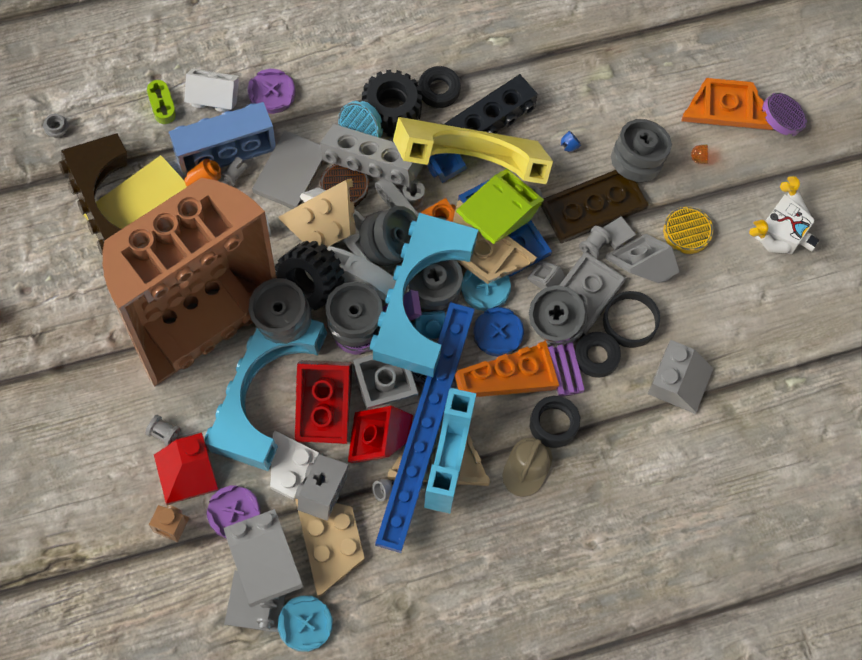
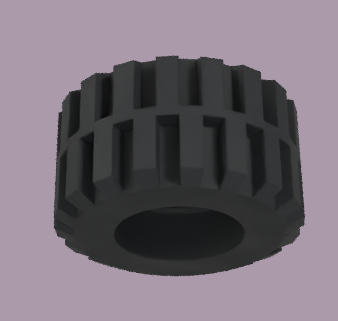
[362,70,422,137]
[275,241,345,311]

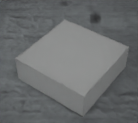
[603,216,636,250]

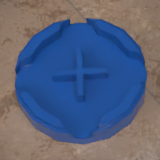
[473,307,524,357]

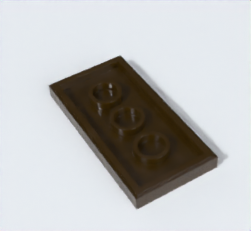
[540,170,649,244]

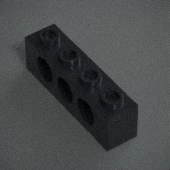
[444,74,538,155]

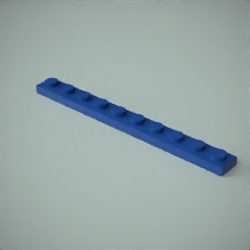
[375,302,475,553]

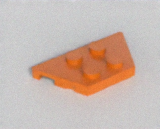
[681,78,773,130]

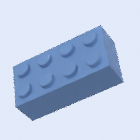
[169,102,276,179]

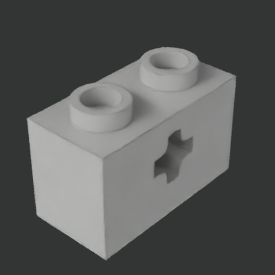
[295,454,348,521]

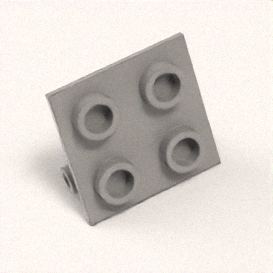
[224,570,286,633]

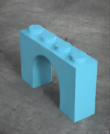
[424,388,476,514]

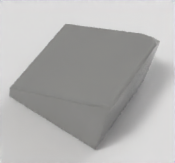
[527,260,565,290]

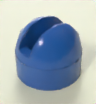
[561,131,582,152]

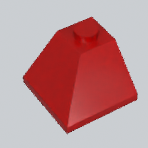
[348,405,413,463]
[154,433,218,505]

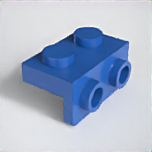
[427,153,467,183]

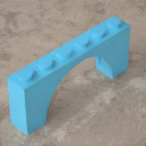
[370,213,478,377]
[205,319,327,471]

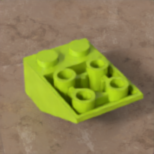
[456,169,544,244]

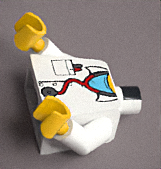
[749,176,820,254]

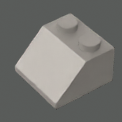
[648,340,713,414]
[353,354,418,409]

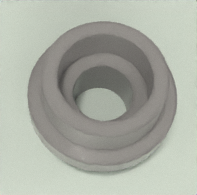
[43,114,69,138]

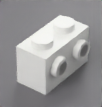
[184,69,239,112]

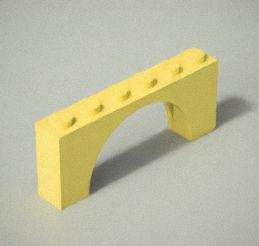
[393,117,553,184]

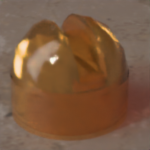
[691,144,708,164]

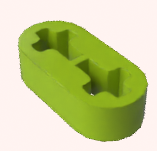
[147,80,176,124]

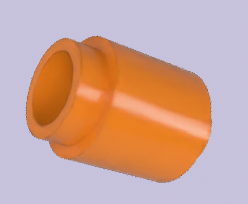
[184,159,221,187]

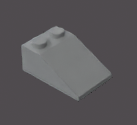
[223,509,303,607]

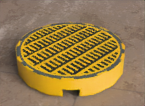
[663,206,713,254]

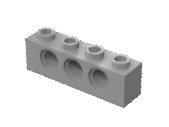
[320,124,422,187]

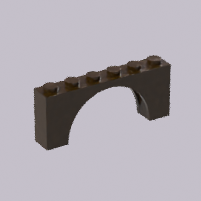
[58,133,127,255]

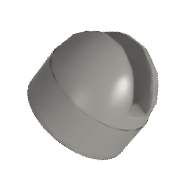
[372,479,393,502]

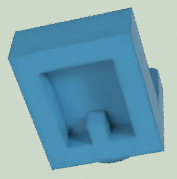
[411,311,445,339]

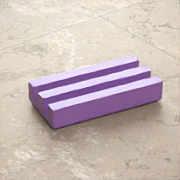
[548,343,584,396]

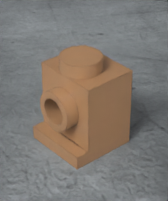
[149,505,189,542]

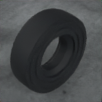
[418,66,461,108]
[575,332,621,378]

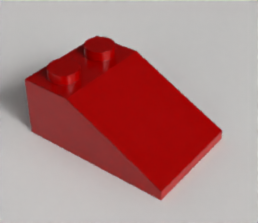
[295,360,352,444]

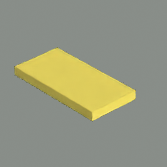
[83,155,187,229]

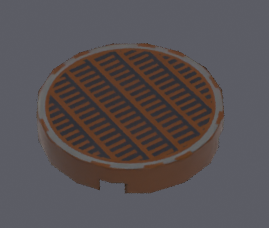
[320,164,369,207]

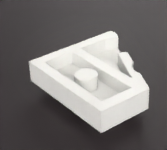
[270,431,319,501]

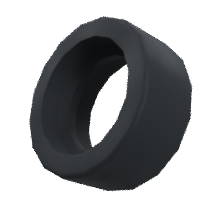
[529,395,581,448]

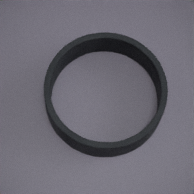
[603,291,661,348]

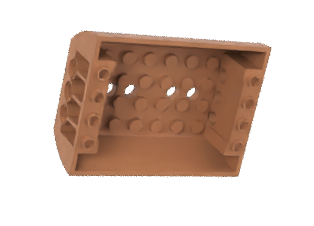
[102,178,276,387]

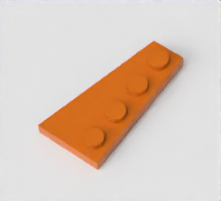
[455,340,559,397]

